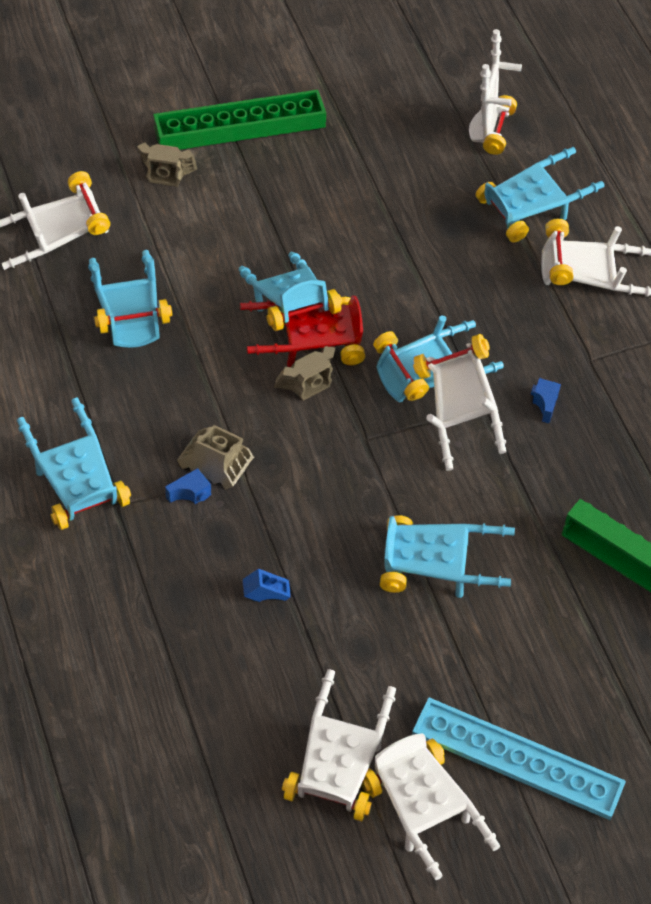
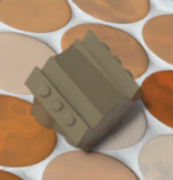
[137,143,197,187]
[274,346,335,401]
[177,425,254,490]

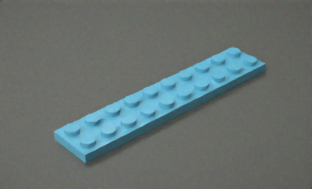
[412,698,626,820]

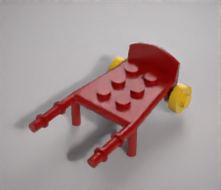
[240,295,365,367]

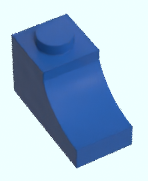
[531,378,561,423]
[165,468,211,504]
[243,569,290,602]

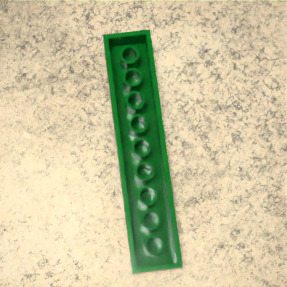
[153,90,326,150]

